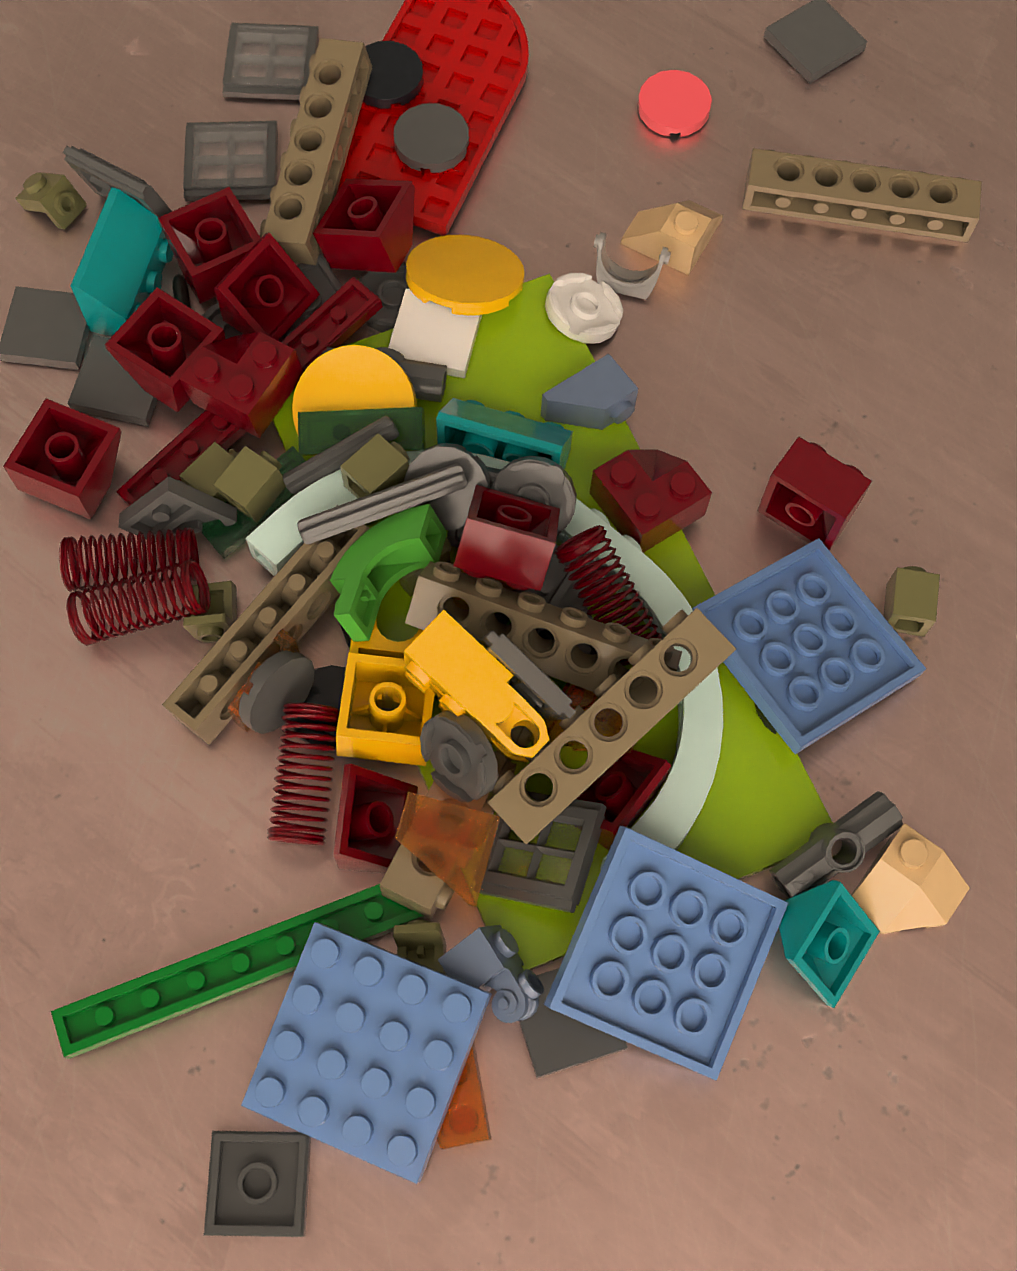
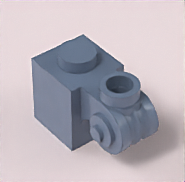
[438,925,544,1023]

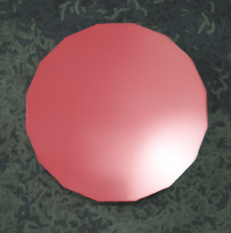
[638,70,712,137]

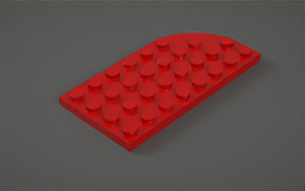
[336,0,529,236]

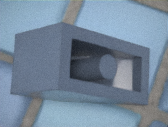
[541,353,639,430]

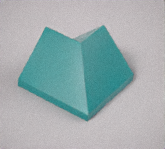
[779,880,880,1008]

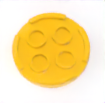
[406,235,524,315]
[292,345,417,456]

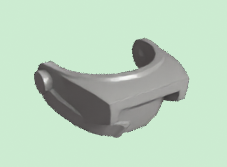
[594,232,671,300]

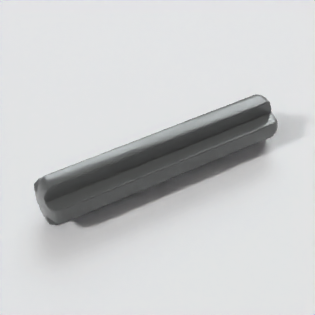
[282,416,399,495]

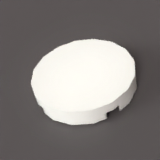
[545,273,623,343]

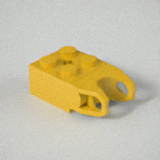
[404,610,549,763]
[336,620,435,766]

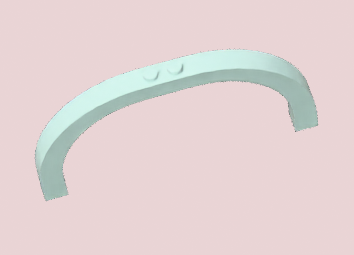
[246,450,723,869]

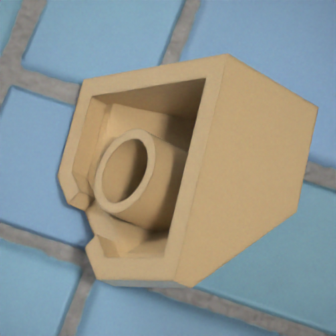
[620,200,723,275]
[851,823,970,934]

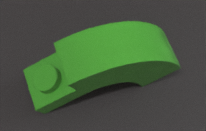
[330,504,447,642]

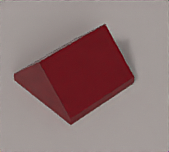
[214,232,320,340]
[574,749,671,850]
[333,763,418,873]

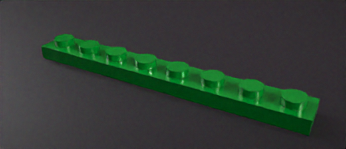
[51,884,426,1059]

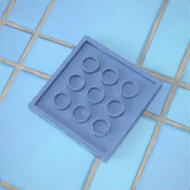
[692,538,926,754]
[544,826,788,1081]
[241,922,492,1184]

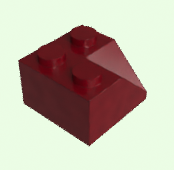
[313,179,415,273]
[158,186,261,304]
[105,287,225,412]
[179,332,304,439]
[3,398,122,520]
[757,436,872,551]
[590,449,712,553]
[453,485,560,591]

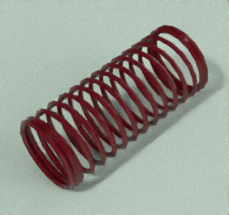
[554,525,664,666]
[59,527,199,592]
[66,559,211,646]
[267,702,340,845]

